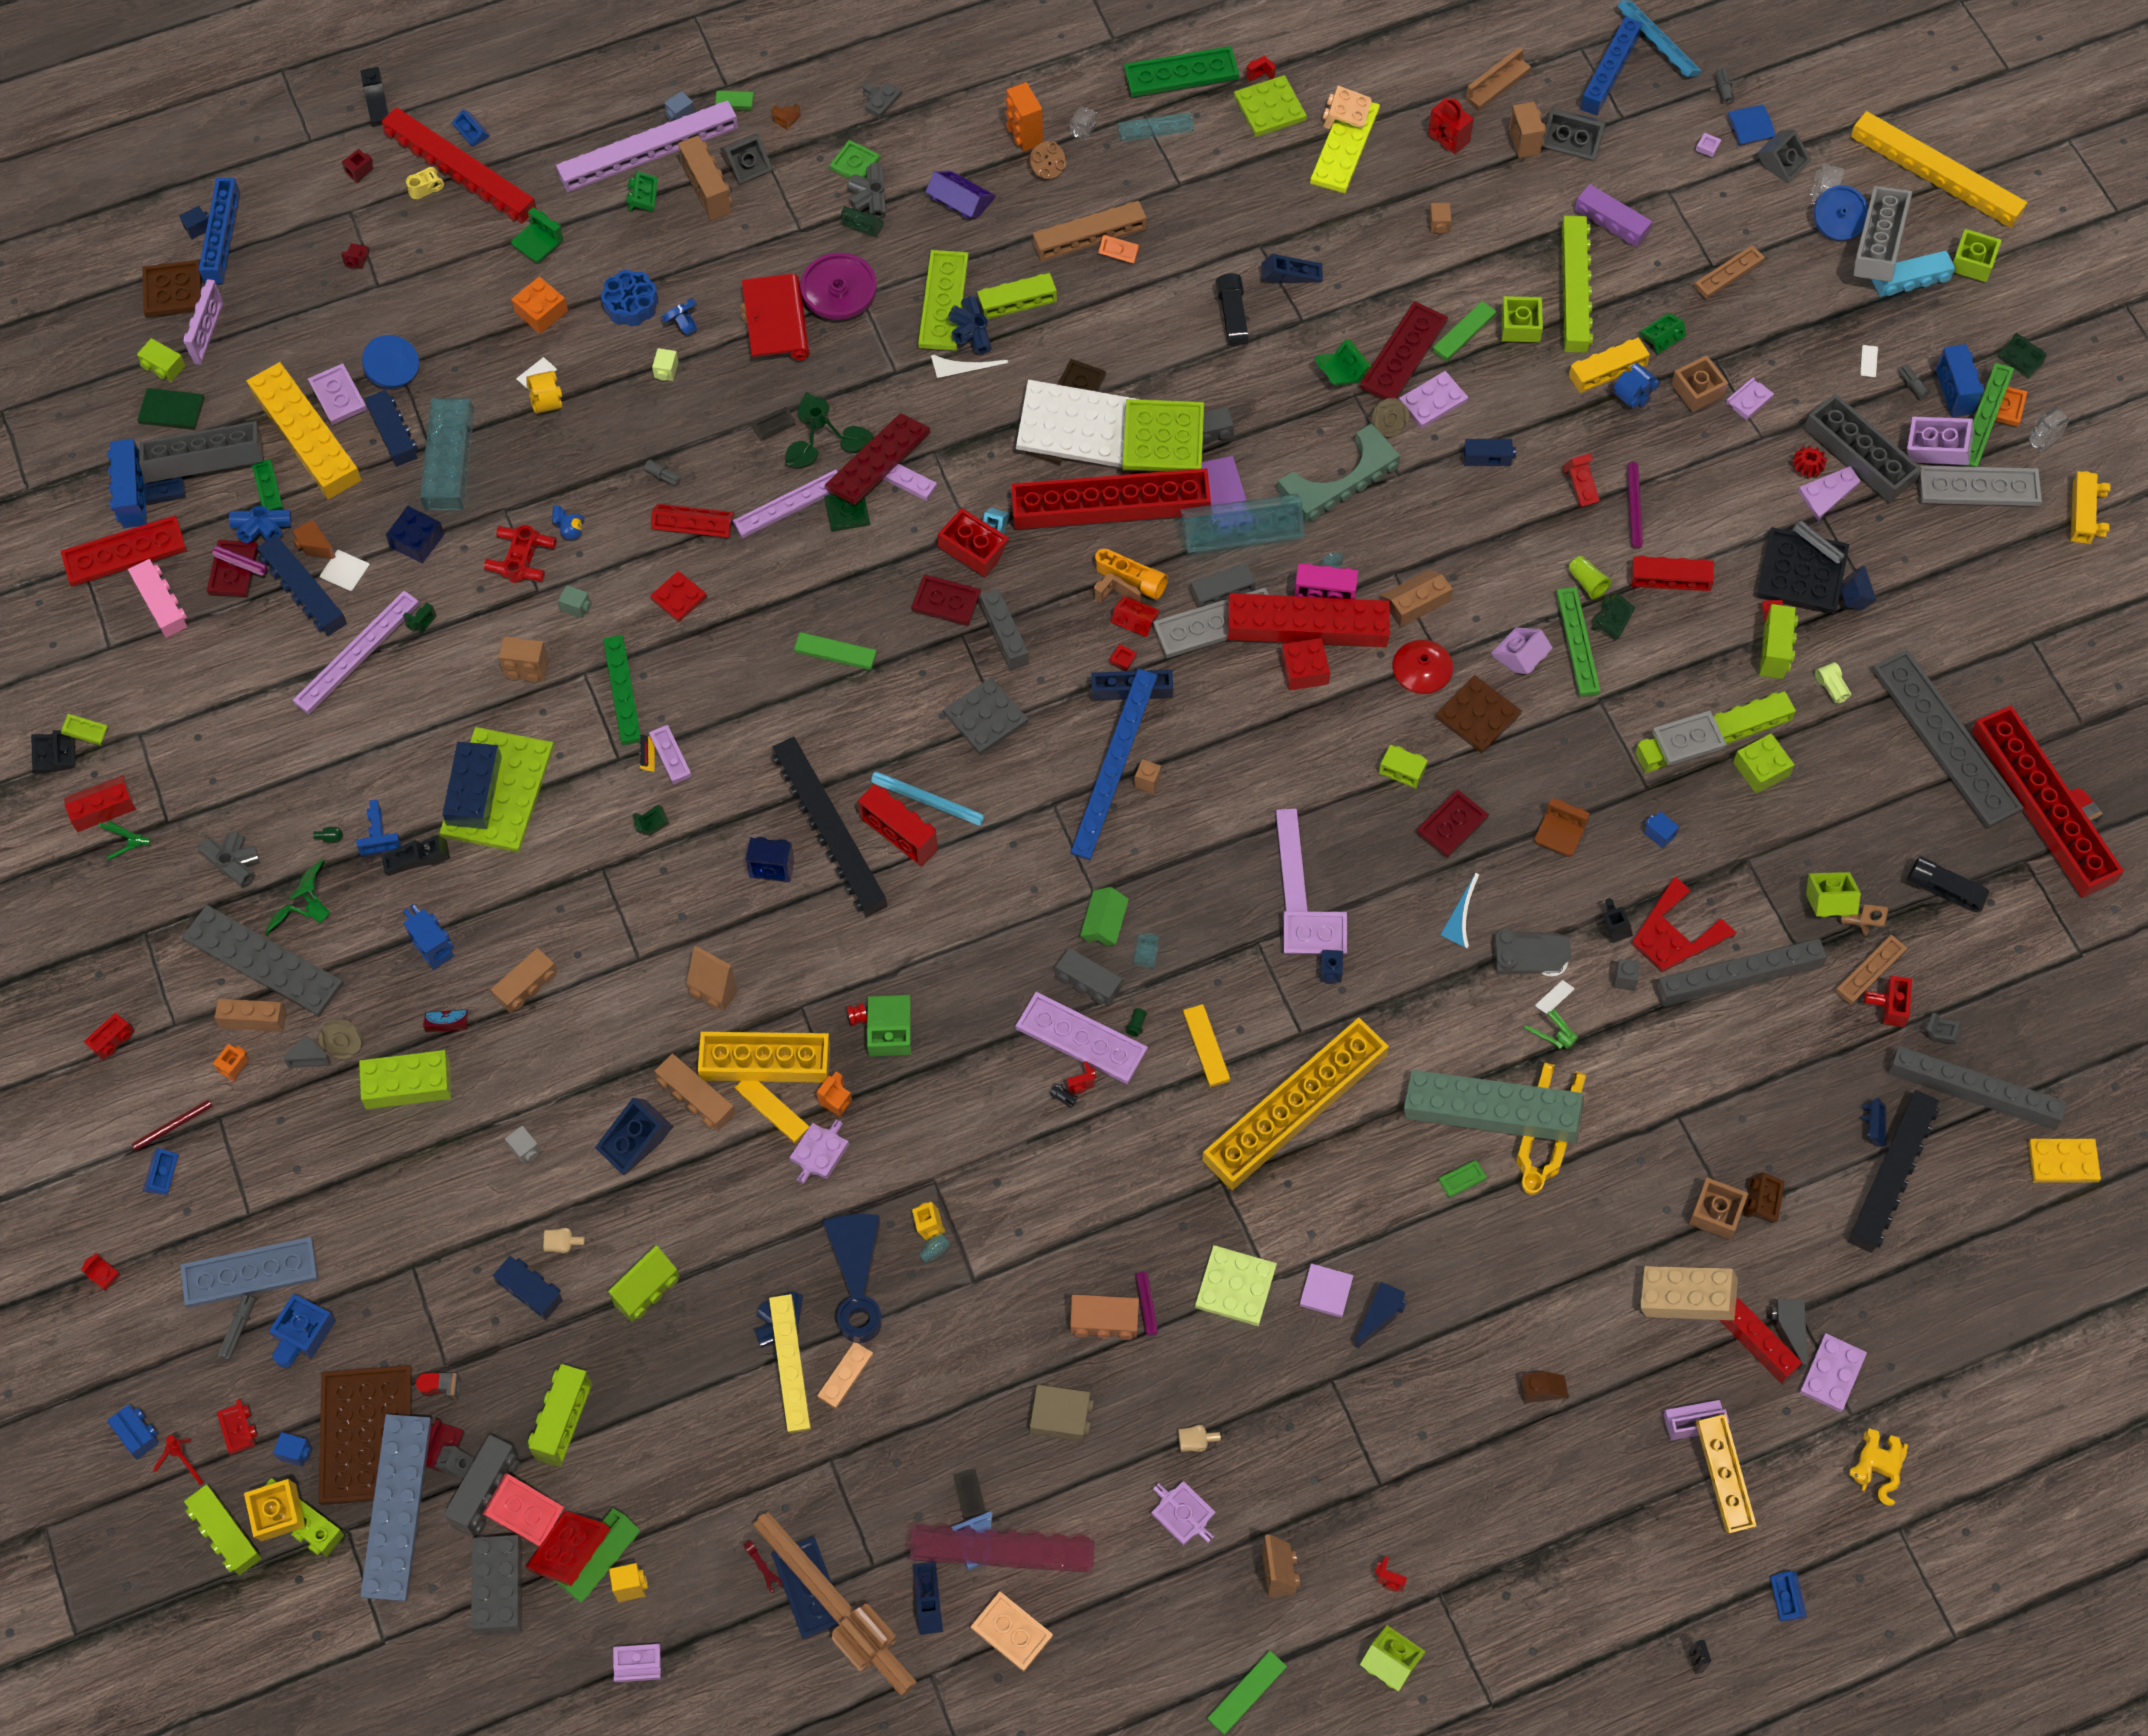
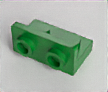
[626,171,658,212]
[1639,313,1686,354]

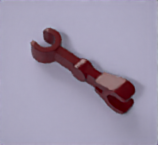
[744,1540,783,1593]

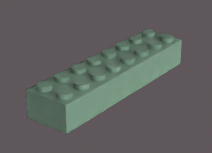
[1404,1070,1584,1143]

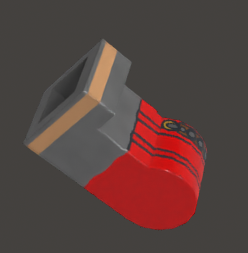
[2071,788,2103,826]
[416,1373,461,1400]

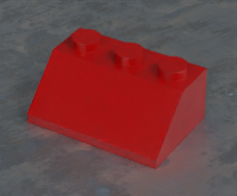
[937,508,1009,577]
[64,775,136,833]

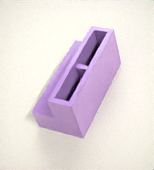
[1663,1400,1730,1441]

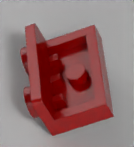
[83,1012,134,1060]
[216,1399,258,1455]

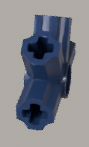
[947,296,992,354]
[754,1291,803,1359]

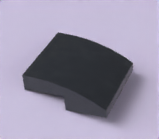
[31,730,75,774]

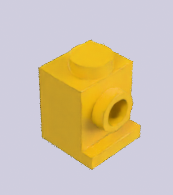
[912,1202,945,1240]

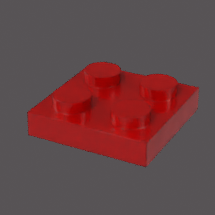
[650,570,707,622]

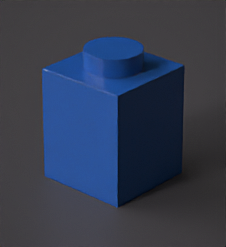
[1644,811,1679,849]
[273,1432,312,1467]

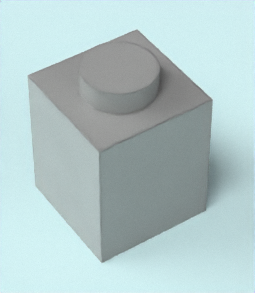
[505,1126,541,1165]

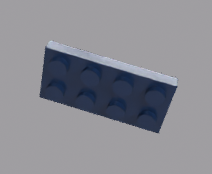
[772,1537,839,1640]

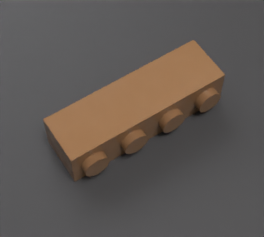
[654,1053,736,1132]

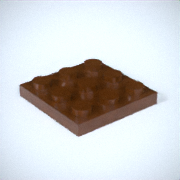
[142,260,202,317]
[1435,675,1522,754]

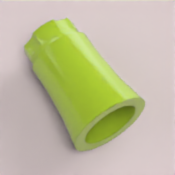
[1568,556,1612,599]

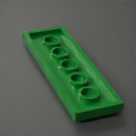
[1124,46,1239,97]

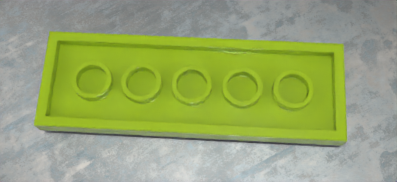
[918,250,969,351]

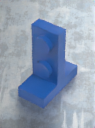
[356,799,402,856]

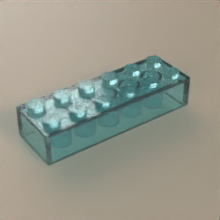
[420,398,474,510]
[1181,493,1305,553]

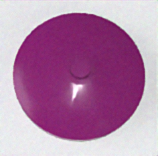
[800,253,877,320]

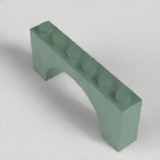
[1277,423,1400,524]

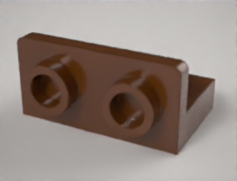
[1744,1172,1785,1223]

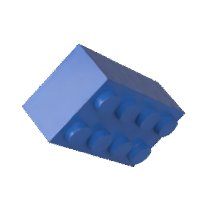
[107,438,147,529]

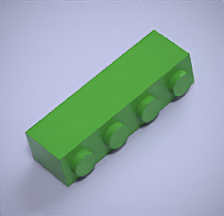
[554,1508,641,1603]

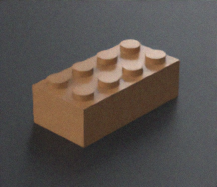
[678,135,732,221]

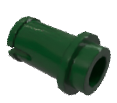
[1126,1008,1147,1037]

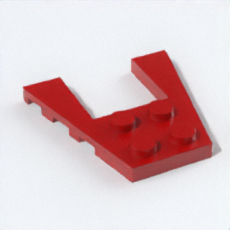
[1632,876,1736,973]

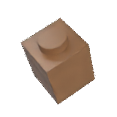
[1429,203,1451,233]
[1135,759,1161,794]

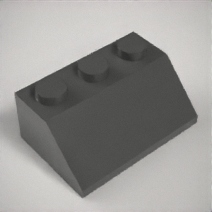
[1542,108,1607,160]

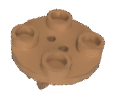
[1030,141,1066,179]

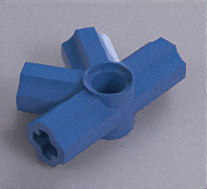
[229,506,291,544]

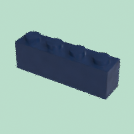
[364,390,418,467]
[1091,670,1173,701]

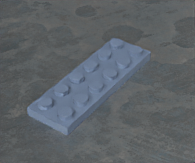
[180,1237,318,1308]

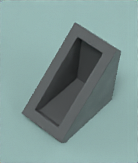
[284,1035,331,1068]

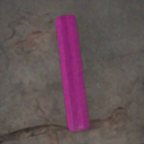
[212,546,267,575]
[1136,1272,1158,1336]

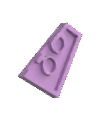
[1798,466,1860,521]

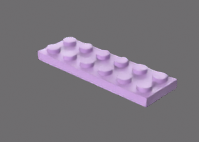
[1016,992,1148,1085]

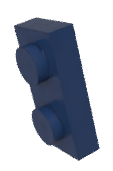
[143,477,186,504]

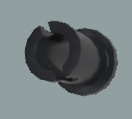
[1050,1083,1078,1108]

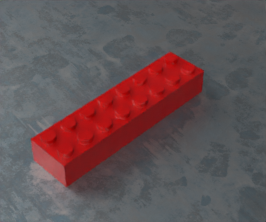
[1227,593,1390,647]

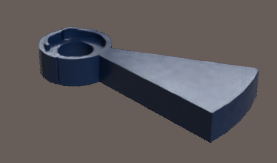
[823,1214,882,1343]

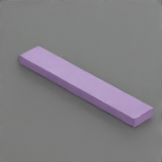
[733,470,837,539]
[1276,809,1308,912]

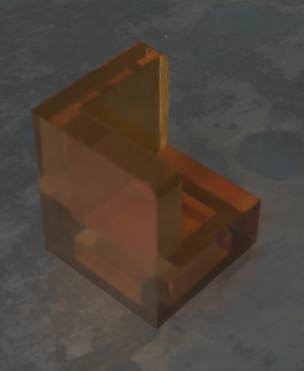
[771,103,801,130]

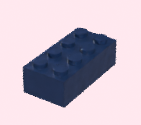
[442,741,502,829]

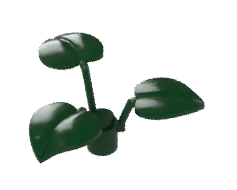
[785,392,874,468]

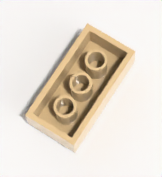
[1641,1266,1738,1320]

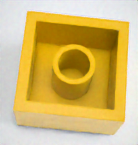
[244,1479,305,1541]

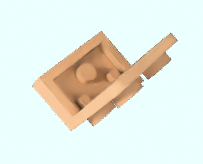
[1322,86,1372,129]

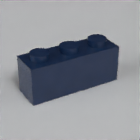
[493,1256,563,1321]

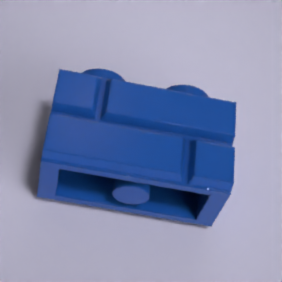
[107,1404,159,1460]

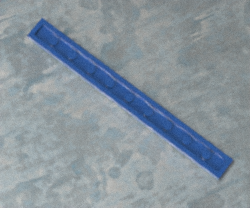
[1071,669,1157,861]

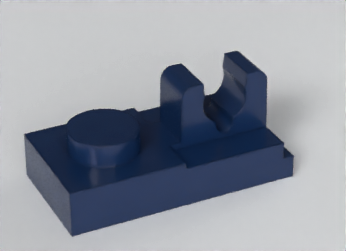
[1862,1098,1886,1147]

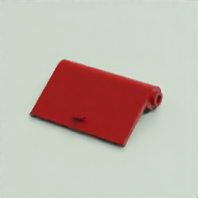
[742,274,810,361]

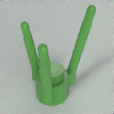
[1524,1009,1578,1049]

